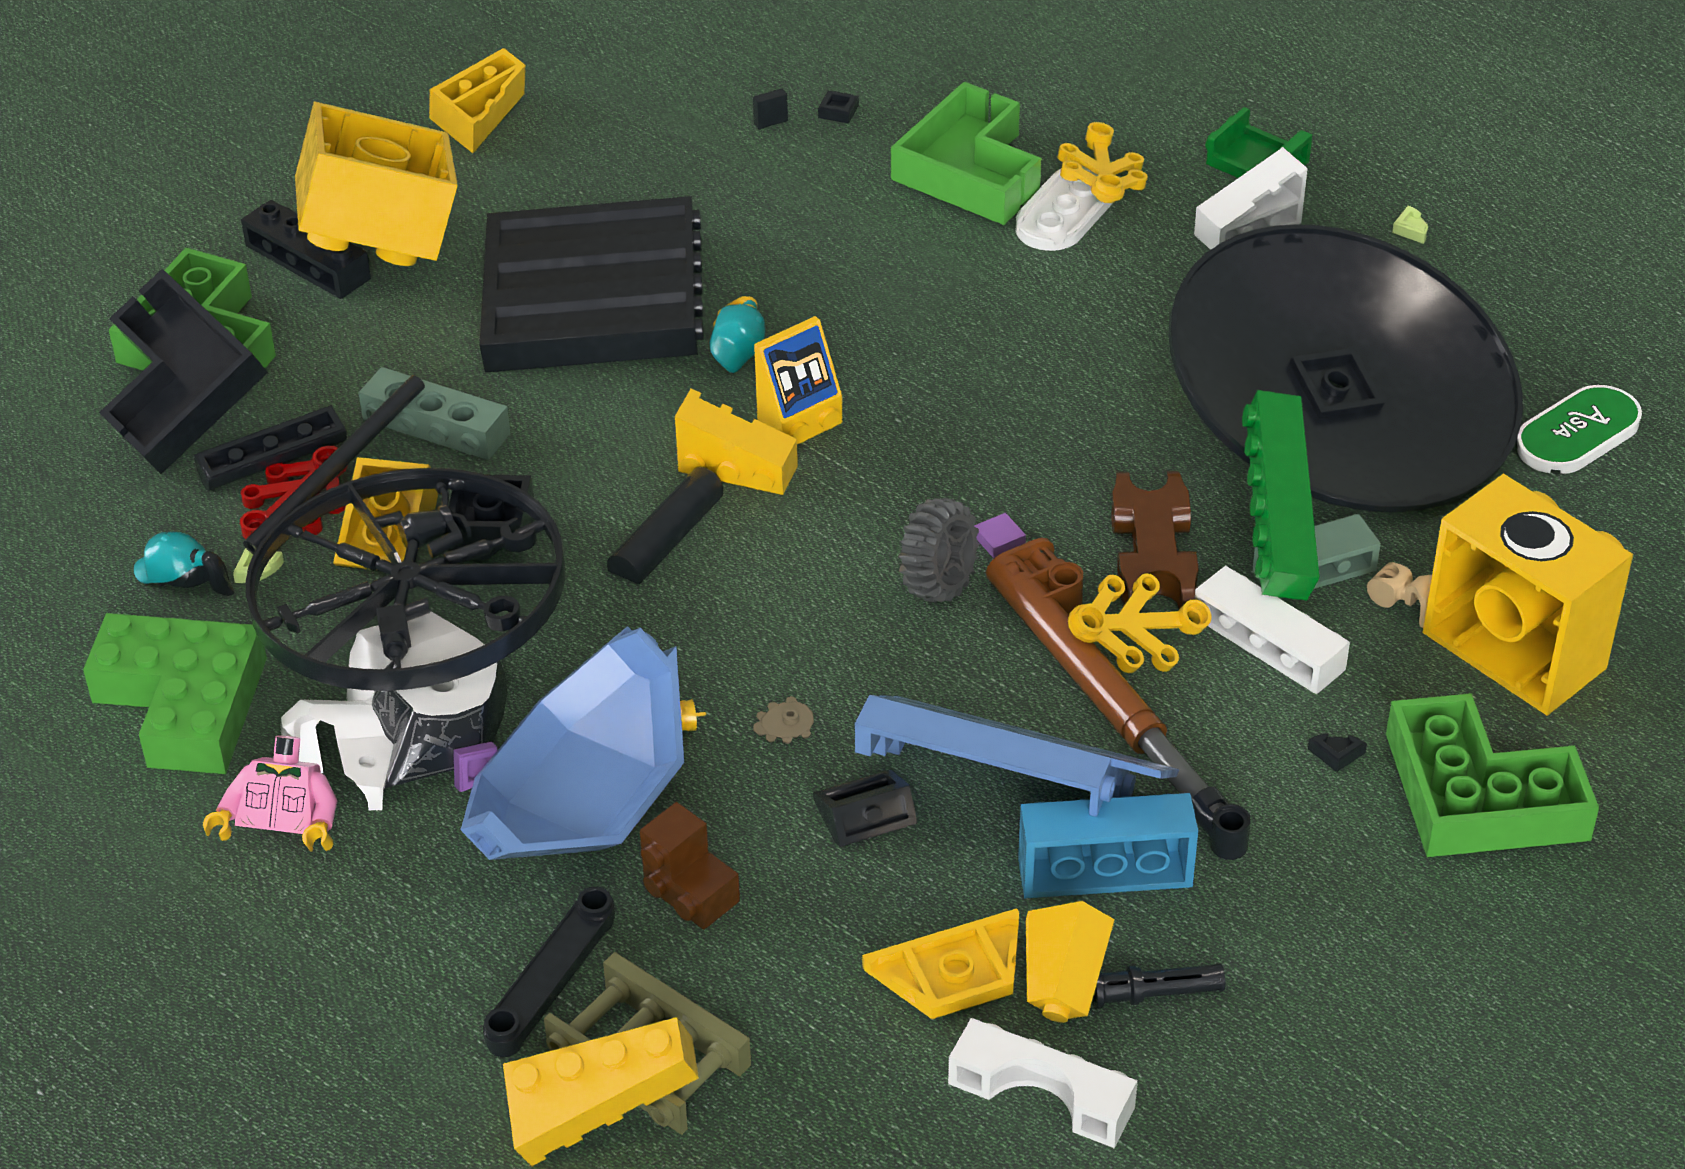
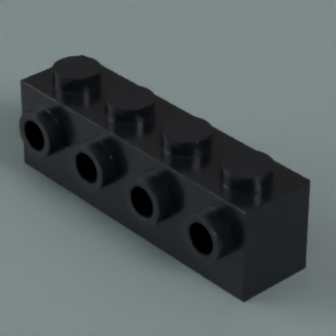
[241,200,371,299]

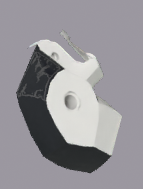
[280,611,507,810]

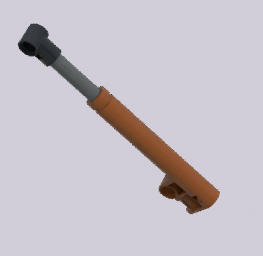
[986,537,1250,860]

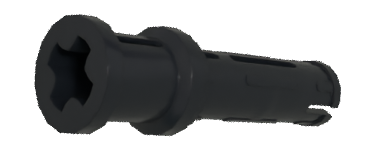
[1092,963,1226,1009]

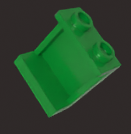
[1205,107,1313,178]

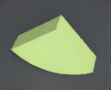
[1392,206,1428,244]
[233,548,284,583]

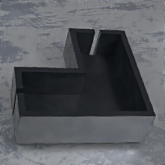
[99,269,268,474]

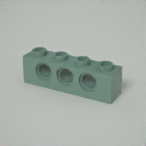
[358,367,511,460]

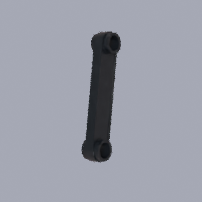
[483,886,615,1057]

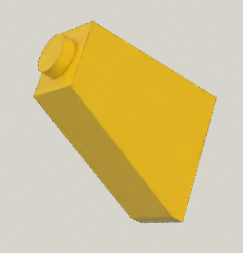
[1026,901,1115,1023]

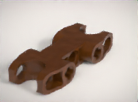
[1111,471,1199,613]

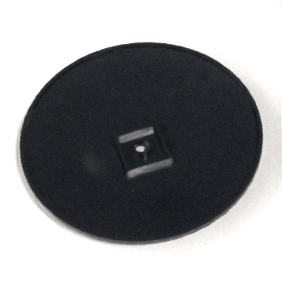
[1168,224,1523,512]

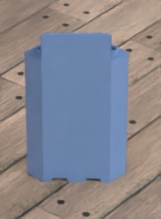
[855,695,1179,817]

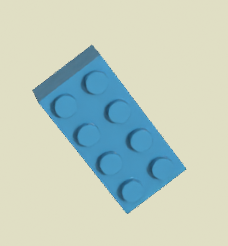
[1018,793,1198,898]

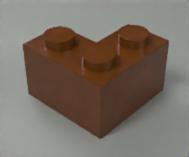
[640,801,740,930]

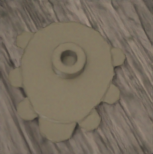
[753,696,814,744]

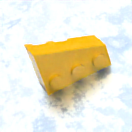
[429,48,526,153]
[675,388,798,495]

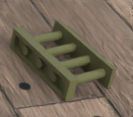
[544,952,751,1135]

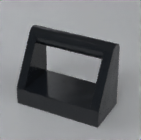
[813,770,918,847]

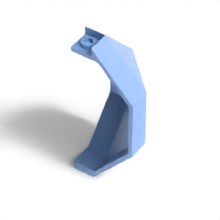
[461,626,684,860]

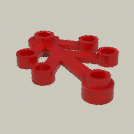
[240,446,348,539]

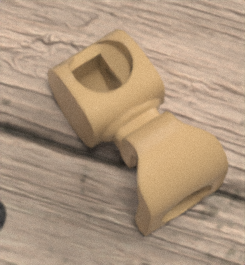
[1367,562,1432,628]

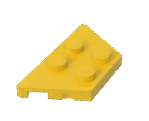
[862,908,1019,1019]

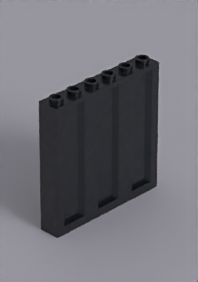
[480,196,704,373]

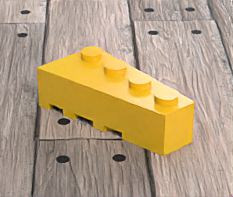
[503,1017,699,1166]

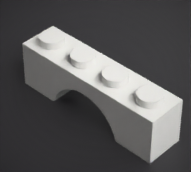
[948,1018,1137,1148]

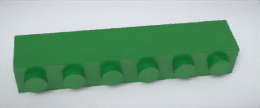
[1242,390,1320,601]

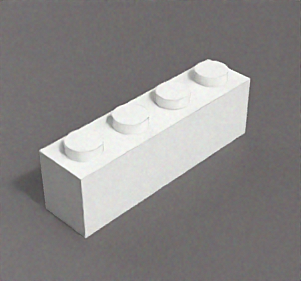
[1195,565,1350,695]

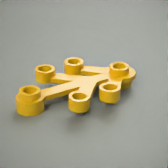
[1057,122,1148,203]
[1068,573,1212,673]

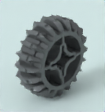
[898,498,980,603]

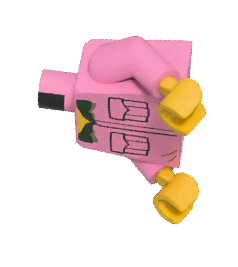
[203,736,337,852]

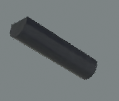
[194,405,347,491]
[607,467,723,585]

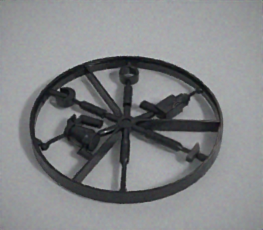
[246,468,566,691]

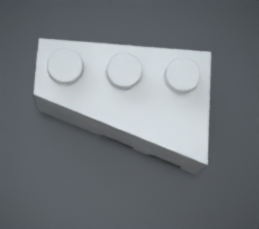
[1194,148,1308,250]

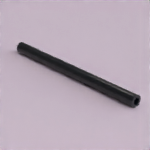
[243,375,425,554]

